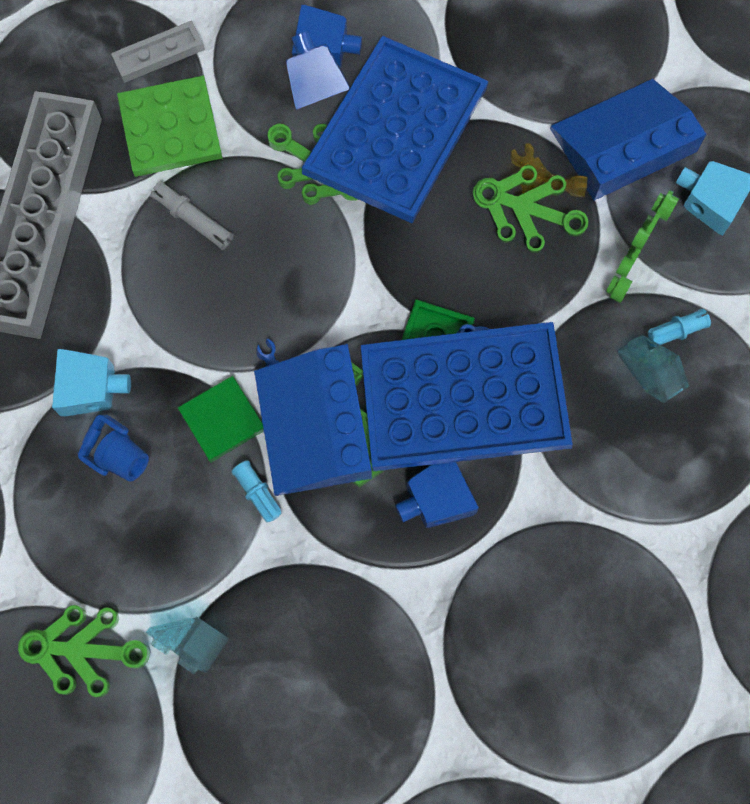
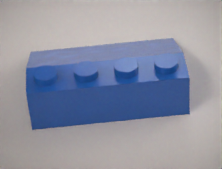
[550,79,707,201]
[254,344,372,496]

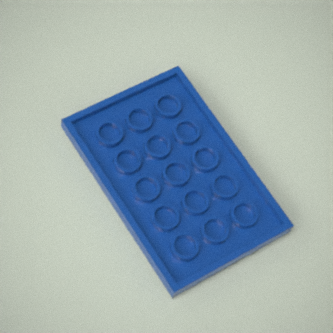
[302,36,489,223]
[361,322,573,471]

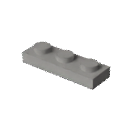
[111,20,205,83]

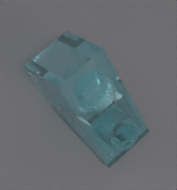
[617,335,689,403]
[146,617,229,674]

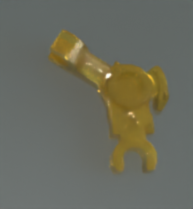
[511,143,588,197]

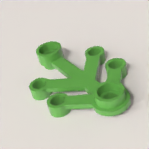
[268,124,358,205]
[473,165,588,253]
[606,190,679,303]
[18,605,150,697]

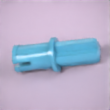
[647,309,711,346]
[232,460,282,523]

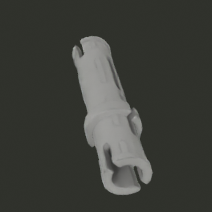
[150,181,234,250]

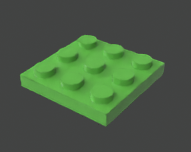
[117,75,223,177]

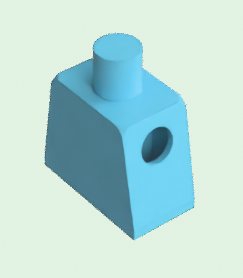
[676,161,750,236]
[52,349,131,416]

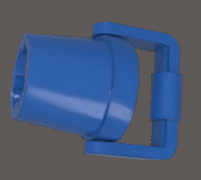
[78,415,149,482]

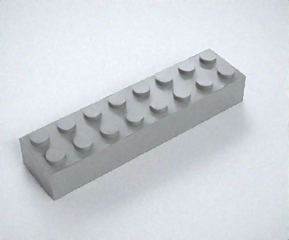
[0,91,102,339]

